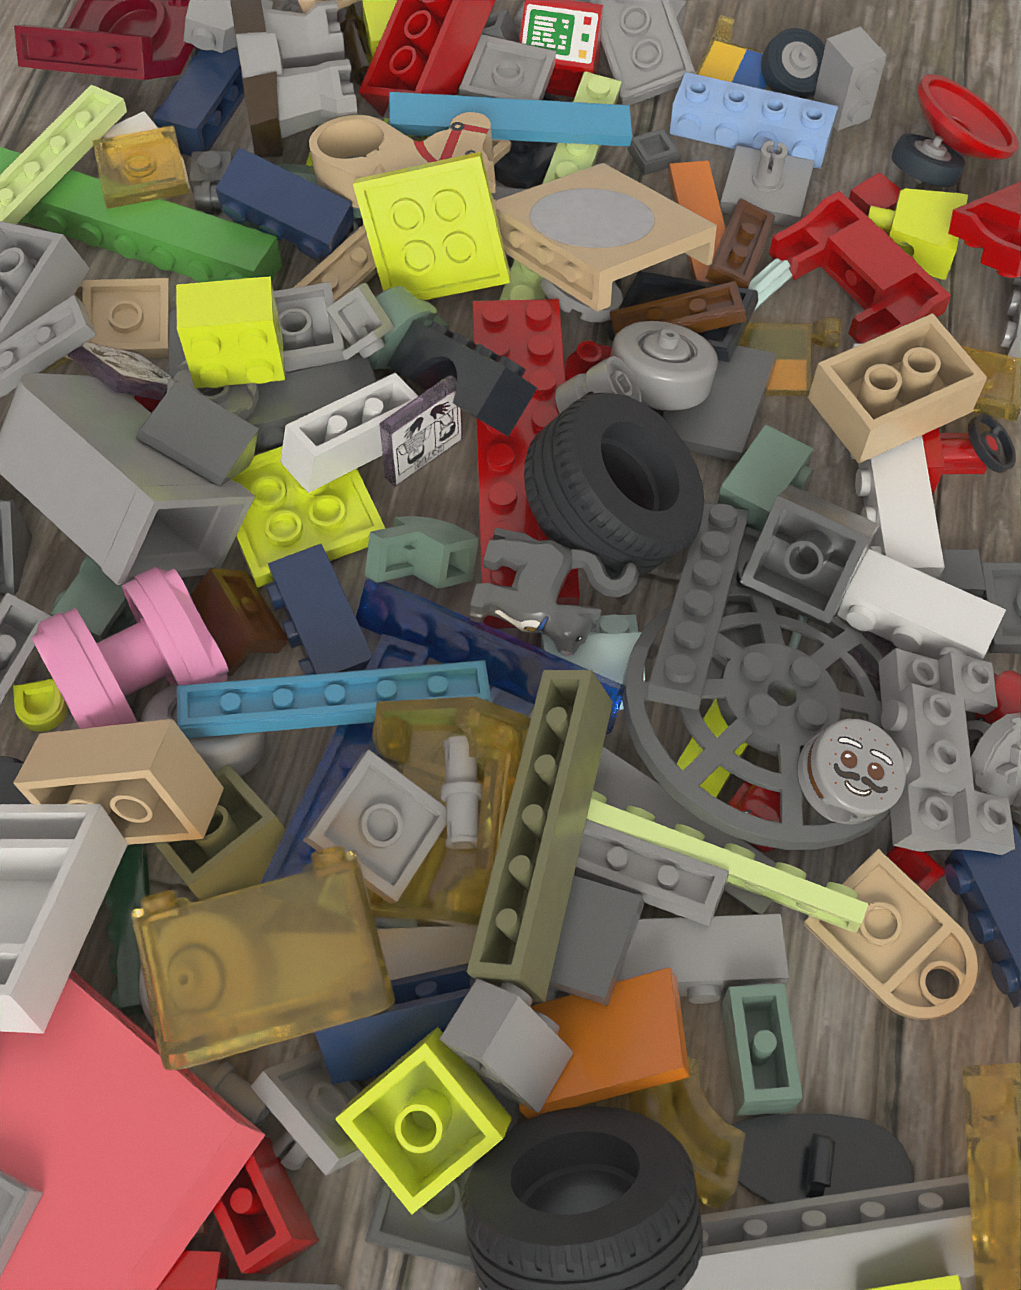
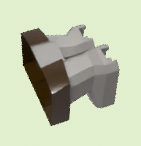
[230,0,357,158]

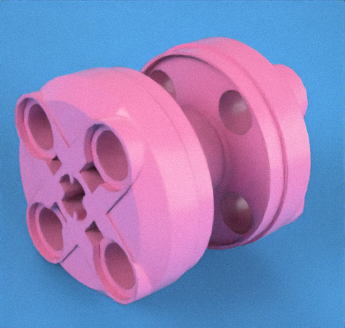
[31,567,229,729]

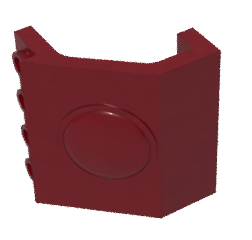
[14,0,194,80]

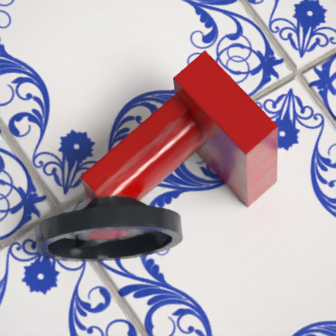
[922,413,1016,493]

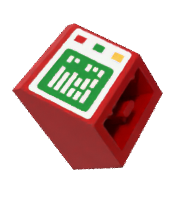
[519,0,603,97]

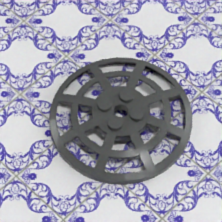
[622,587,890,850]

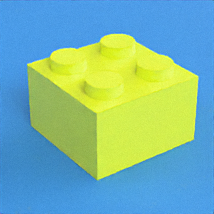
[176,276,285,388]
[335,1027,512,1215]

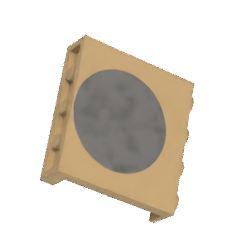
[495,163,717,312]

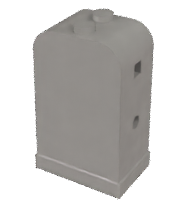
[0,373,255,585]

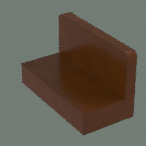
[190,568,288,676]

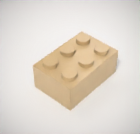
[808,314,988,463]
[14,719,224,845]

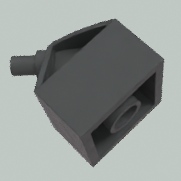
[740,485,879,624]

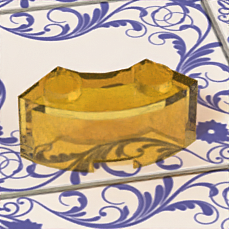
[628,1057,746,1209]

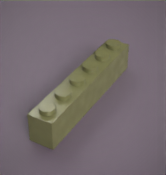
[466,670,613,1002]

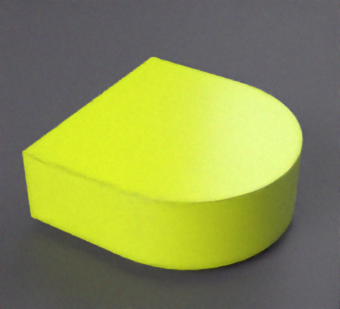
[13,678,68,732]

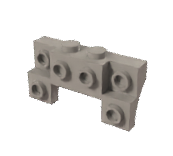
[878,648,1015,855]

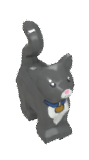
[469,527,639,656]

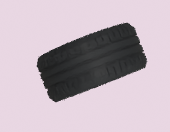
[524,393,705,578]
[461,1106,703,1290]

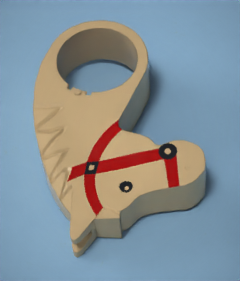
[309,112,497,210]

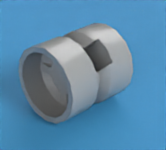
[555,356,642,413]

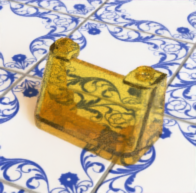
[349,696,531,929]
[131,846,395,1070]

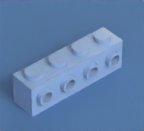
[669,72,838,169]

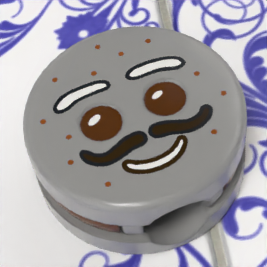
[798,719,906,825]

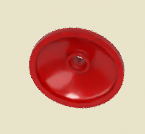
[917,74,1019,160]

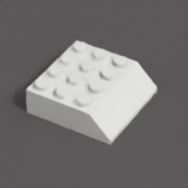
[0,804,128,1033]

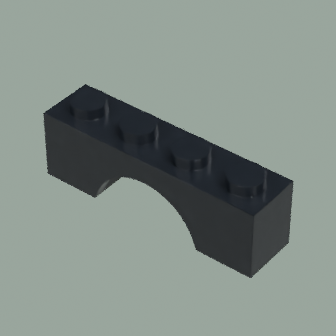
[387,320,537,437]

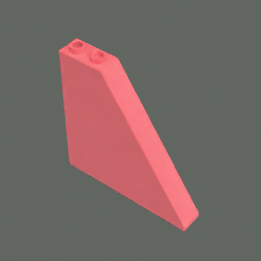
[0,969,265,1290]

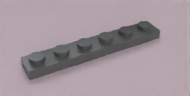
[647,502,749,711]

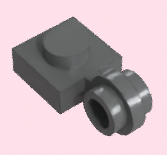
[189,151,233,214]

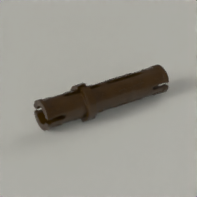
[337,4,372,86]

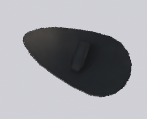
[710,1114,914,1204]

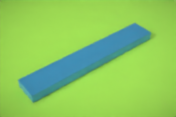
[389,92,633,146]
[177,660,492,738]

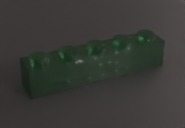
[106,844,154,1016]

